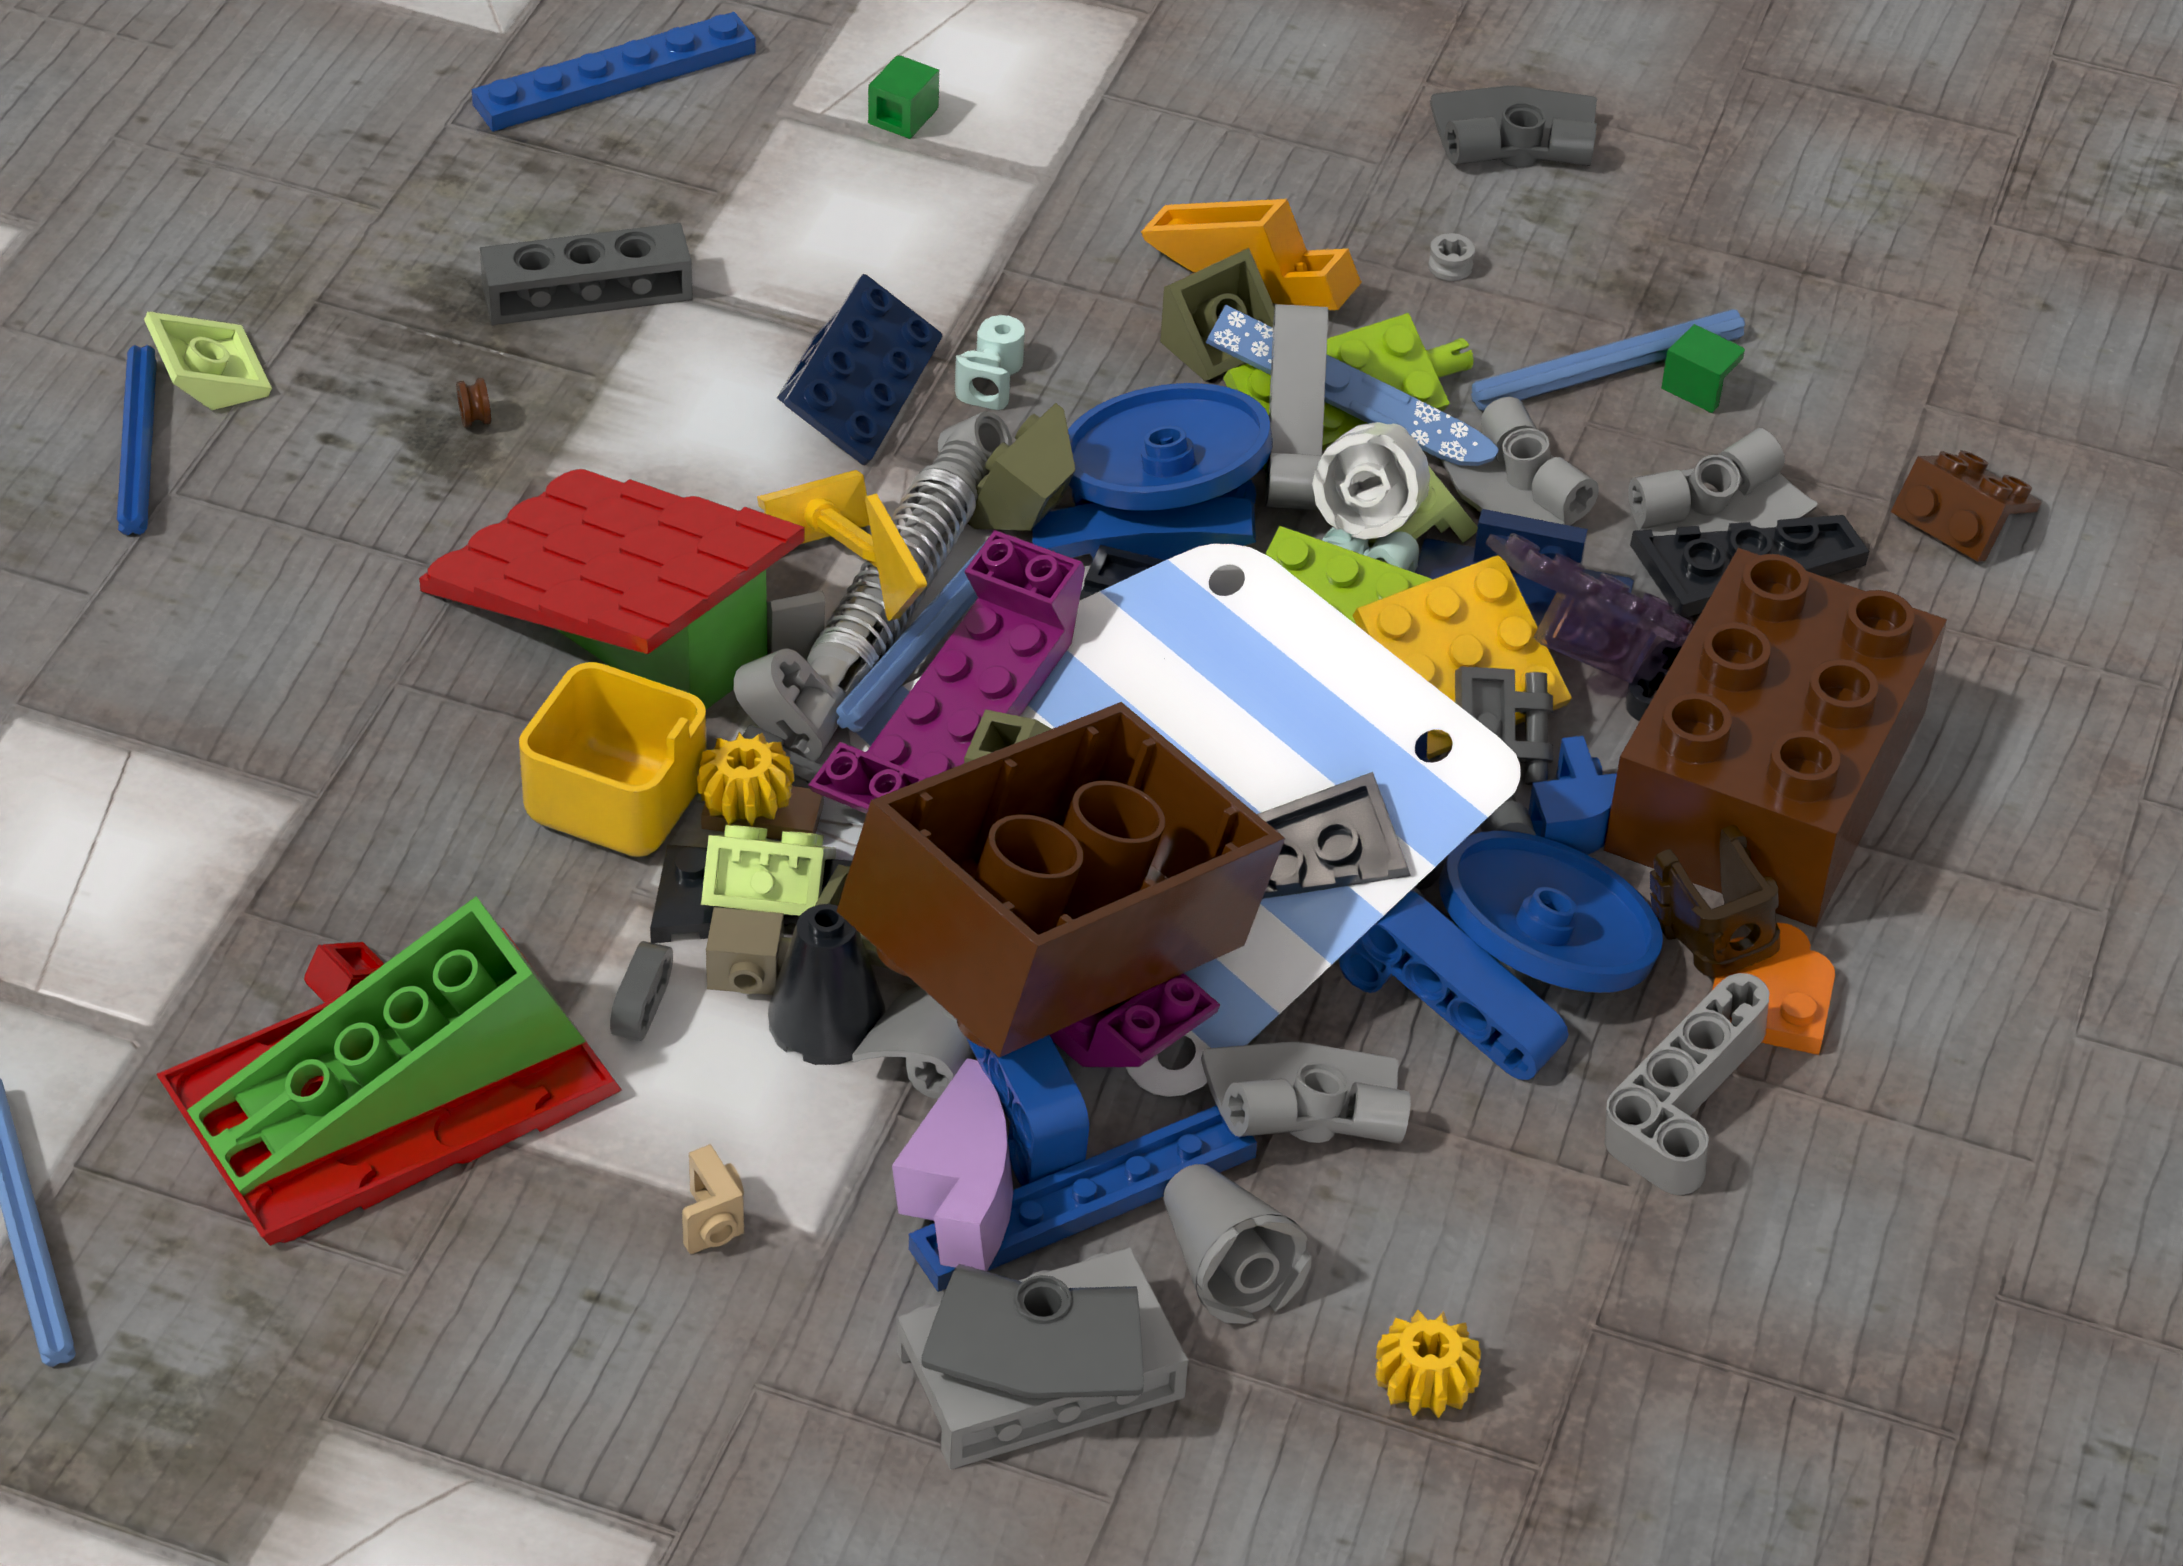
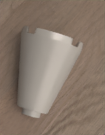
[1164,1164,1312,1324]

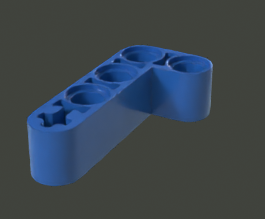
[1339,890,1568,1080]
[956,1019,1089,1186]

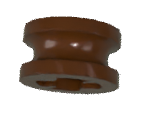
[456,378,491,428]

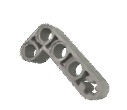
[1265,304,1328,510]
[1604,973,1770,1195]

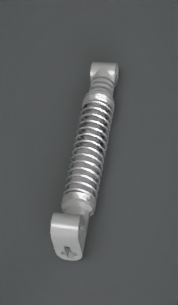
[734,411,1012,761]

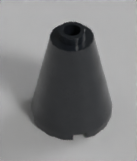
[768,904,886,1065]

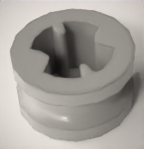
[1428,233,1475,281]

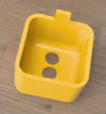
[519,662,707,857]

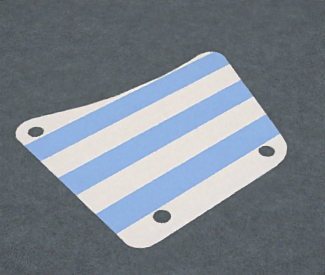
[849,544,1520,1097]

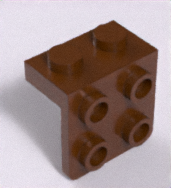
[1890,450,2042,562]

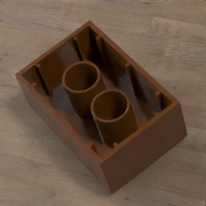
[1604,548,1947,928]
[836,702,1285,1058]

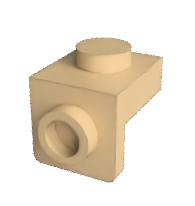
[682,1144,744,1254]

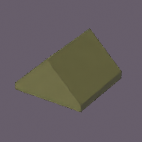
[1160,248,1275,381]

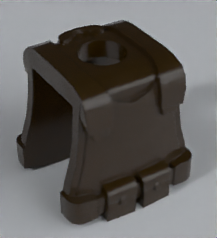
[1650,825,1780,977]

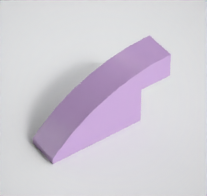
[892,1058,1013,1271]

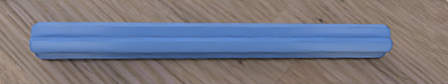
[1471,309,1745,411]
[836,540,987,733]
[0,1079,76,1367]

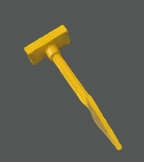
[757,470,927,621]

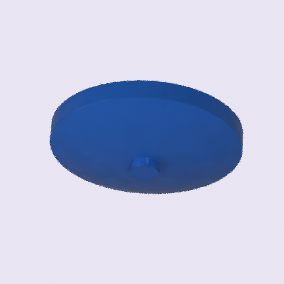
[1068,383,1273,511]
[1439,831,1663,993]

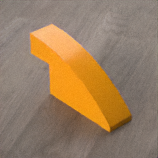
[1141,199,1361,310]

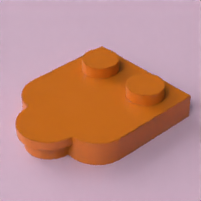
[1712,923,1835,1055]

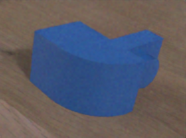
[1528,736,1617,855]

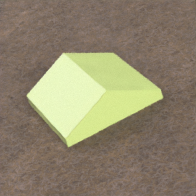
[144,311,272,410]

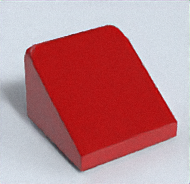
[304,942,384,1003]

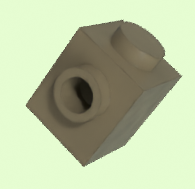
[706,907,791,995]

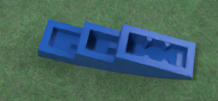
[1032,497,1256,560]

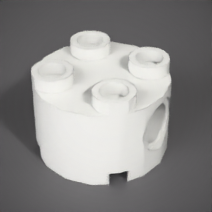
[1312,422,1430,540]

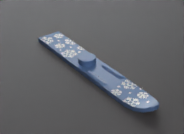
[1206,305,1499,466]

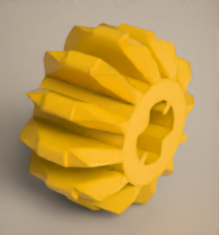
[697,732,794,826]
[1375,1309,1481,1419]

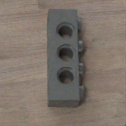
[480,223,693,325]

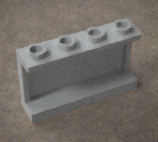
[897,1247,1188,1470]

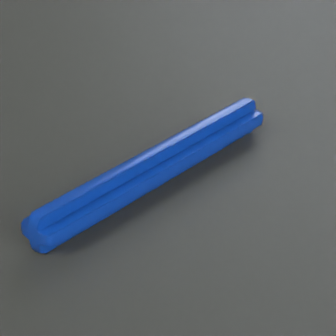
[117,345,157,536]

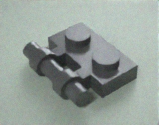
[1455,666,1553,785]

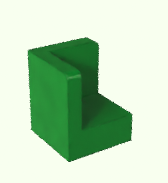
[868,55,940,139]
[1661,324,1745,413]

